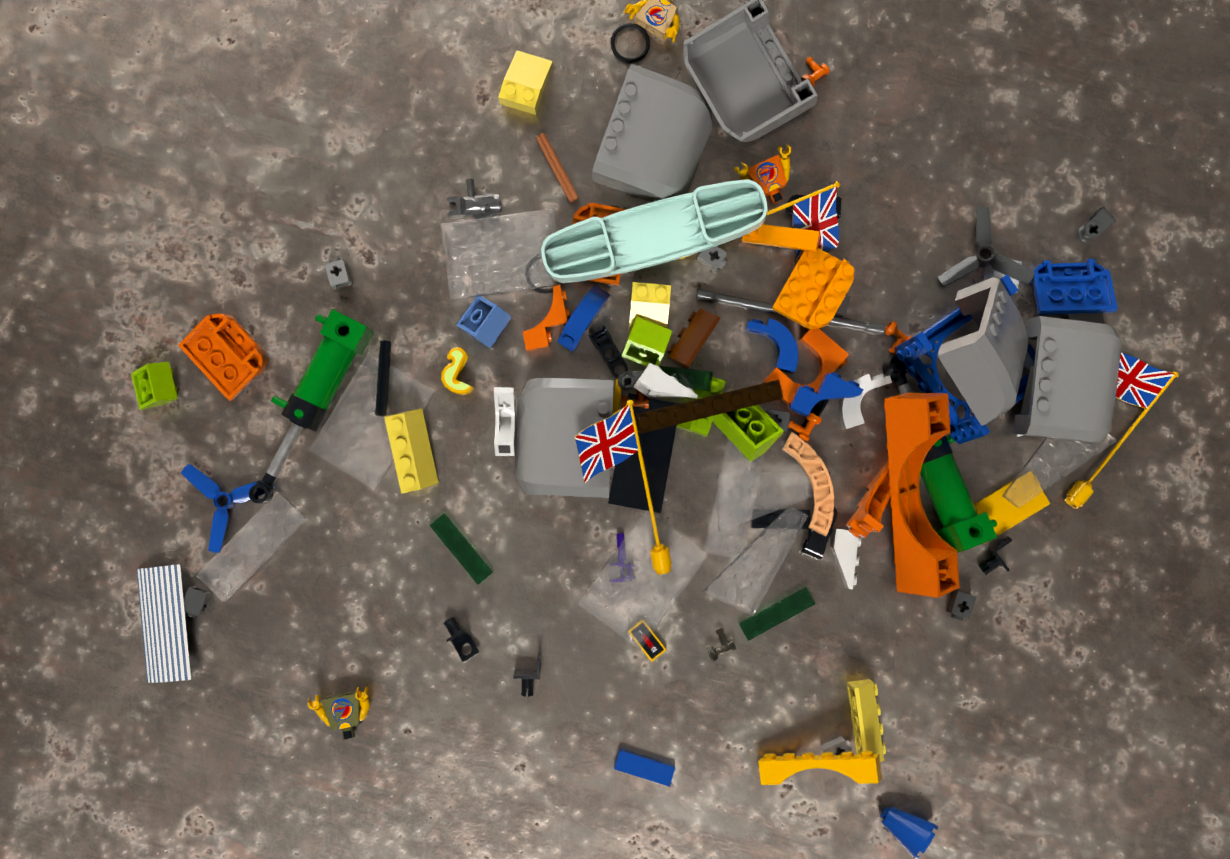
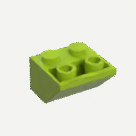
[621,316,672,367]

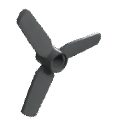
[938,206,1034,286]

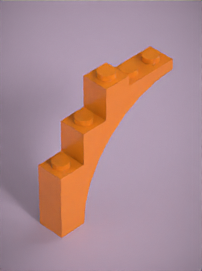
[846,460,891,538]

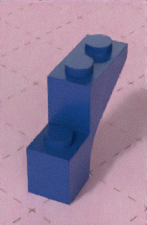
[788,372,864,417]

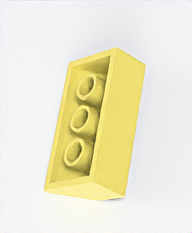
[384,408,439,494]
[847,679,886,762]

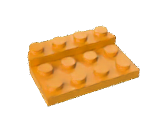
[772,248,854,330]

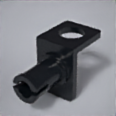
[978,536,1012,576]
[444,617,479,662]
[513,652,541,697]

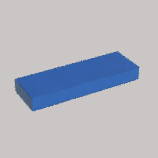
[614,749,675,787]

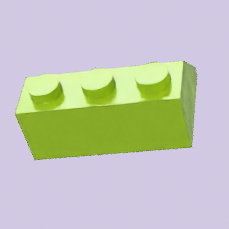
[677,371,726,437]
[713,405,784,462]

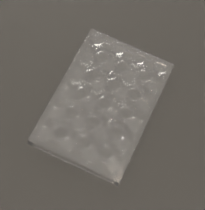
[440,209,564,300]
[309,352,436,490]
[577,510,708,650]

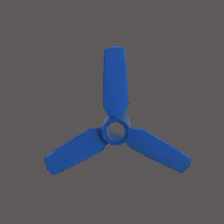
[181,464,276,553]

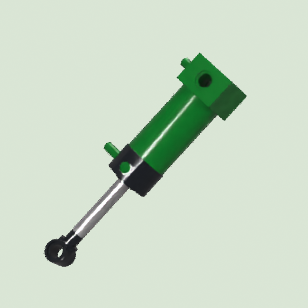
[249,309,374,504]
[882,354,997,553]

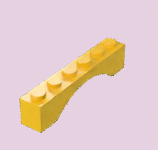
[758,751,882,785]

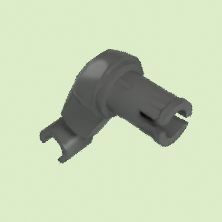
[617,371,643,390]

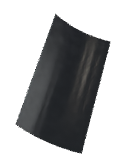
[608,393,680,513]

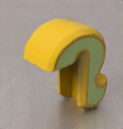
[441,347,475,395]

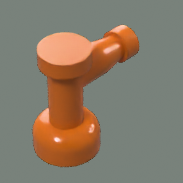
[801,57,830,87]
[884,320,912,355]
[621,390,649,408]
[788,412,822,442]

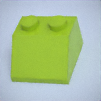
[131,362,178,410]

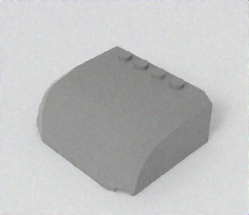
[683,0,818,142]
[592,64,713,202]
[937,277,1029,426]
[1013,316,1122,444]
[514,378,614,498]

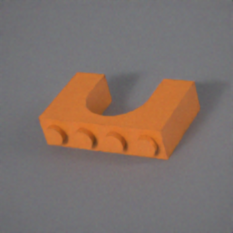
[762,328,849,413]

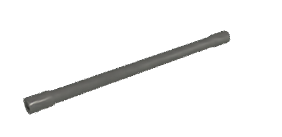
[696,288,885,336]

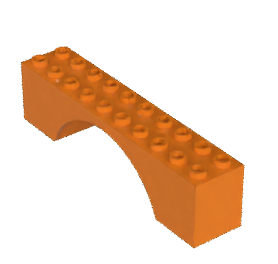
[884,393,959,598]

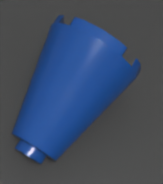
[880,806,938,859]

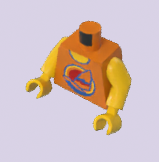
[734,144,791,204]

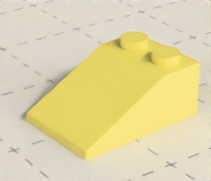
[498,51,553,115]
[628,282,671,337]

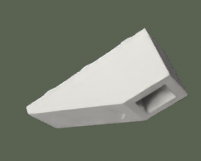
[634,363,698,404]
[831,528,861,590]

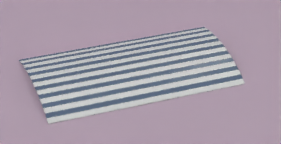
[136,564,191,683]

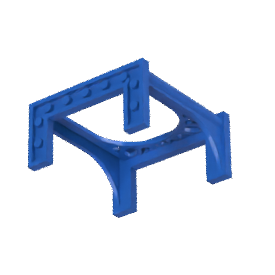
[894,274,1036,444]

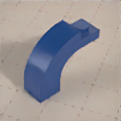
[557,285,610,352]
[745,318,798,374]

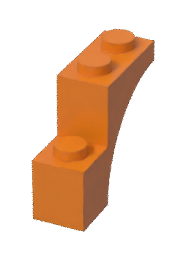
[523,285,570,352]

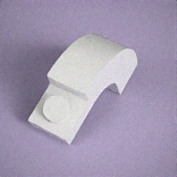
[839,374,892,430]
[494,387,516,456]

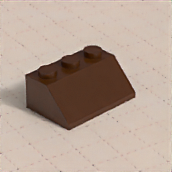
[667,309,720,371]

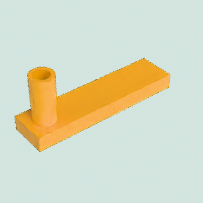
[741,224,821,252]

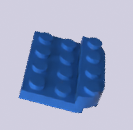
[1029,259,1118,315]

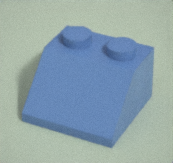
[456,295,512,348]

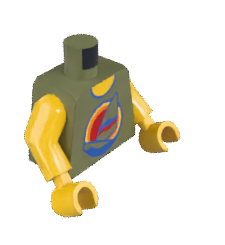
[308,687,370,739]

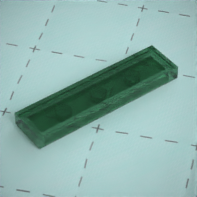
[429,513,493,585]
[738,587,815,641]

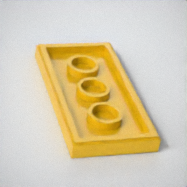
[974,471,1051,543]

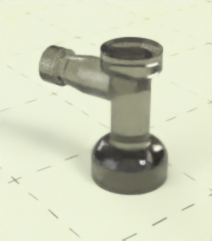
[706,628,736,662]

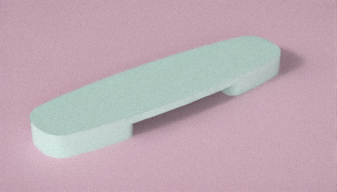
[541,179,767,283]

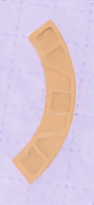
[782,432,834,537]

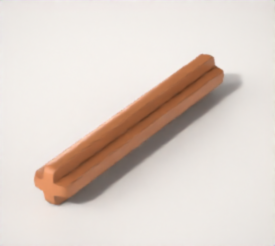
[536,133,578,203]

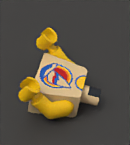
[623,0,680,42]

